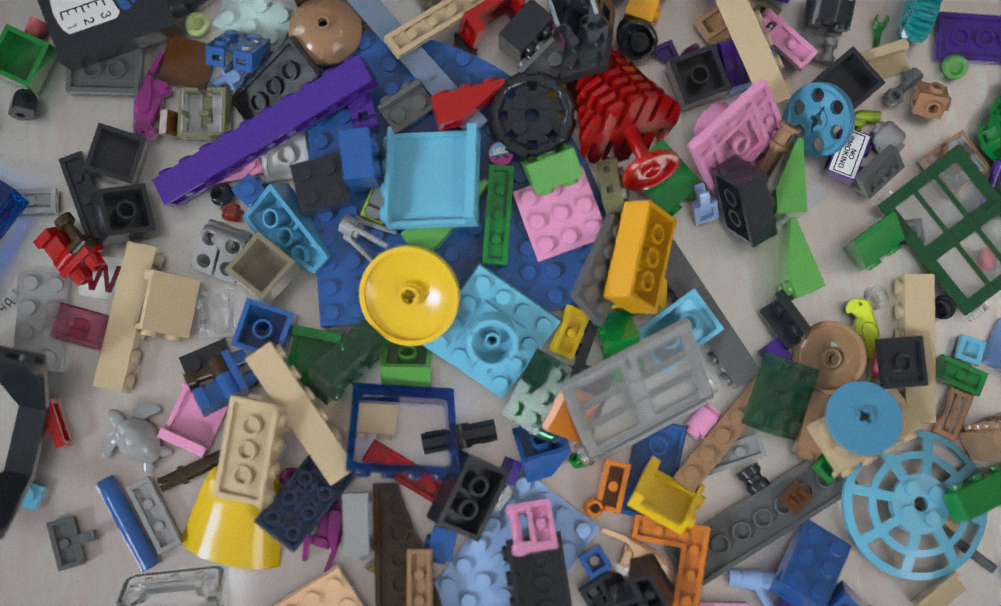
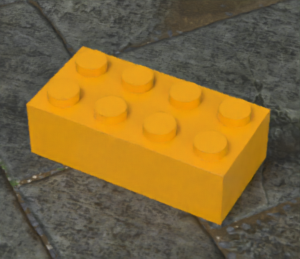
[604,200,677,314]

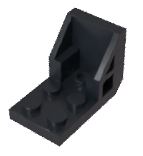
[547,0,616,83]

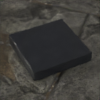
[875,336,929,389]

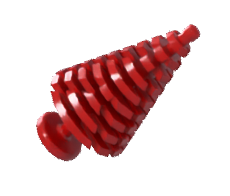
[574,46,681,191]

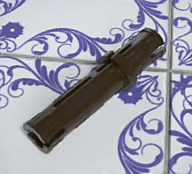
[157,449,221,493]

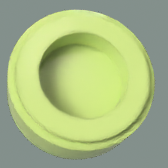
[185,12,211,38]

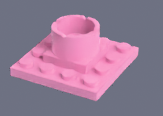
[687,78,782,206]

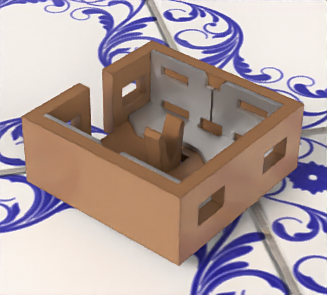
[918,129,992,200]

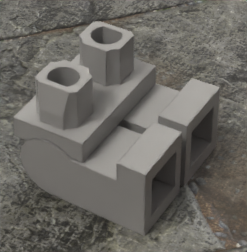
[190,219,252,284]

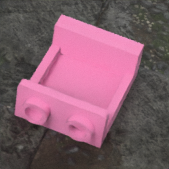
[157,382,229,457]

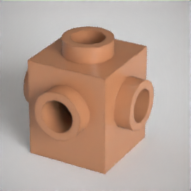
[910,81,951,119]

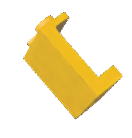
[627,456,706,535]

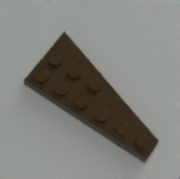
[373,483,443,606]

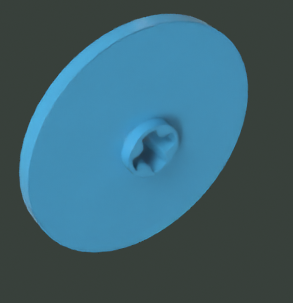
[825,381,903,456]

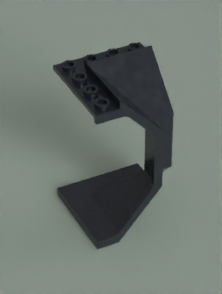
[0,346,50,540]

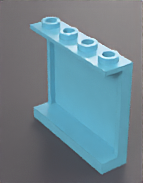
[380,123,481,230]

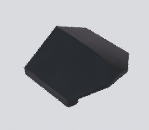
[578,571,625,606]

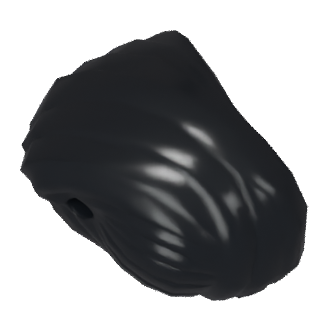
[616,17,658,62]

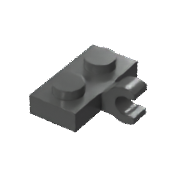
[46,515,99,572]

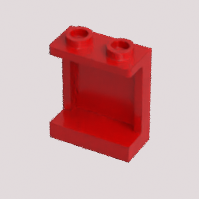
[458,0,526,52]

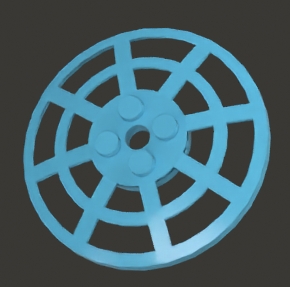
[841,430,988,581]

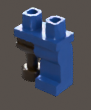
[183,349,259,418]

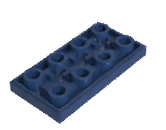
[254,455,357,554]

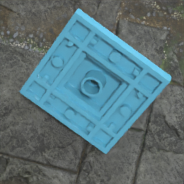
[423,263,561,398]

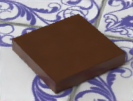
[157,36,213,93]

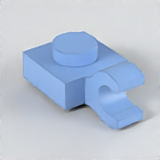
[691,182,719,226]

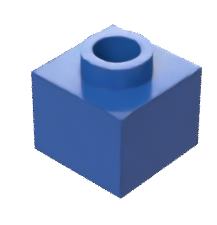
[578,543,613,580]

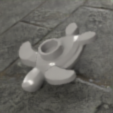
[101,403,172,474]

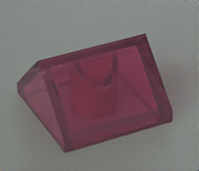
[50,302,110,352]

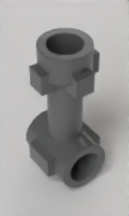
[883,67,924,107]

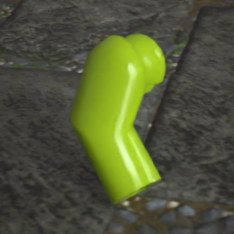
[854,110,881,131]

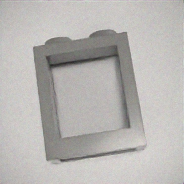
[342,491,374,560]

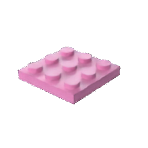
[513,167,603,263]

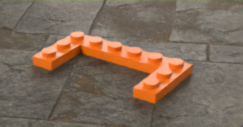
[632,513,711,606]

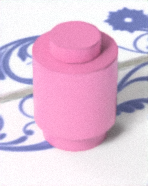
[686,403,722,440]

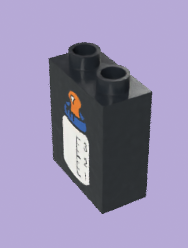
[37,0,189,72]

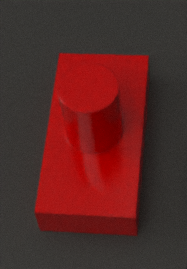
[44,398,73,449]

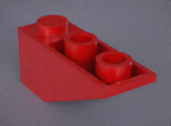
[431,77,505,132]

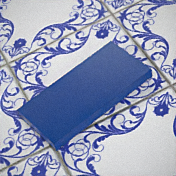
[620,421,688,517]

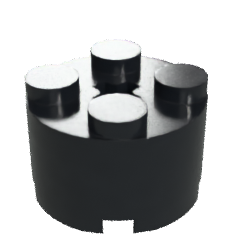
[802,0,856,37]

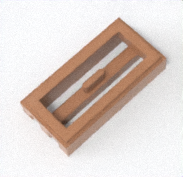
[931,386,974,442]

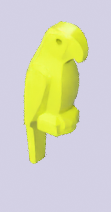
[846,298,880,383]

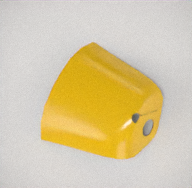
[181,466,281,569]

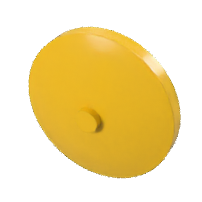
[359,245,460,346]

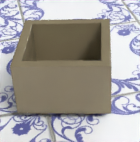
[224,231,301,307]

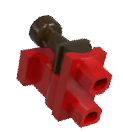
[33,212,106,286]

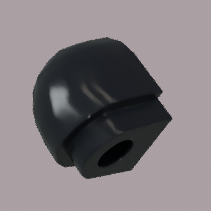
[8,88,38,121]

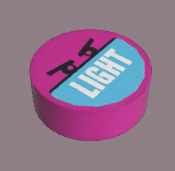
[488,141,513,165]

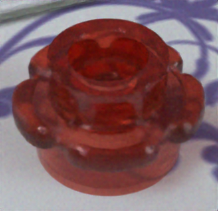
[220,203,244,222]

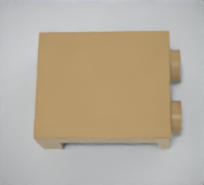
[134,270,201,342]

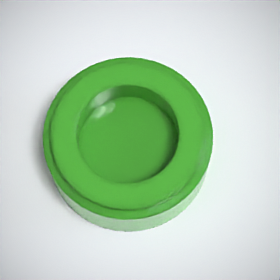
[942,54,968,80]

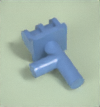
[206,60,250,91]

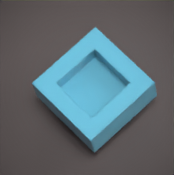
[953,334,987,366]
[21,482,47,511]

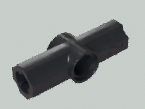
[421,419,498,455]

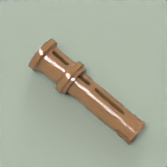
[758,120,801,178]

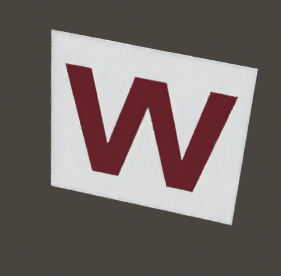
[78,256,123,300]

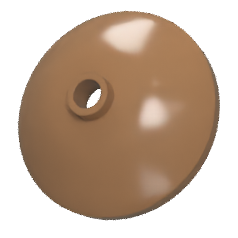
[288,0,362,66]
[793,321,867,395]

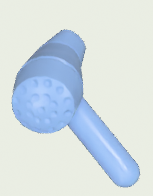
[728,568,776,606]

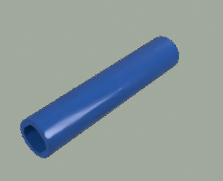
[95,475,160,572]

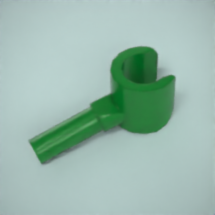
[872,14,889,48]

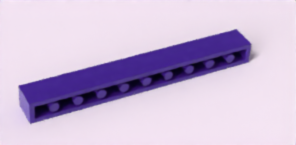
[152,54,379,208]

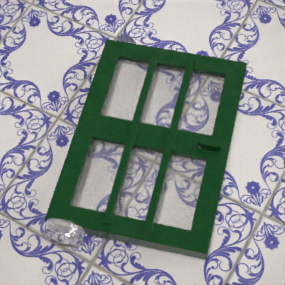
[877,144,1001,322]

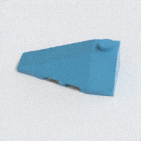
[243,183,331,274]

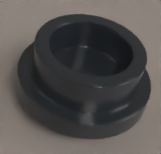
[210,183,234,207]
[935,295,956,319]

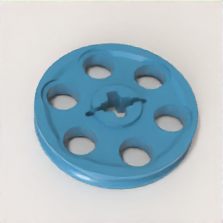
[784,82,855,157]

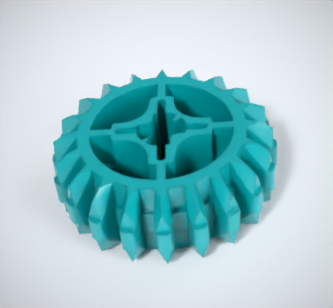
[899,0,943,43]

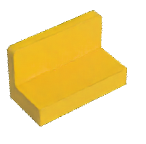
[548,304,589,360]

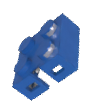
[205,30,271,73]

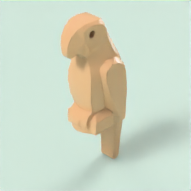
[601,527,678,590]

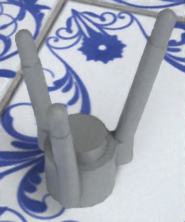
[338,214,398,262]

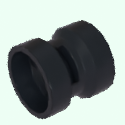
[736,462,771,496]

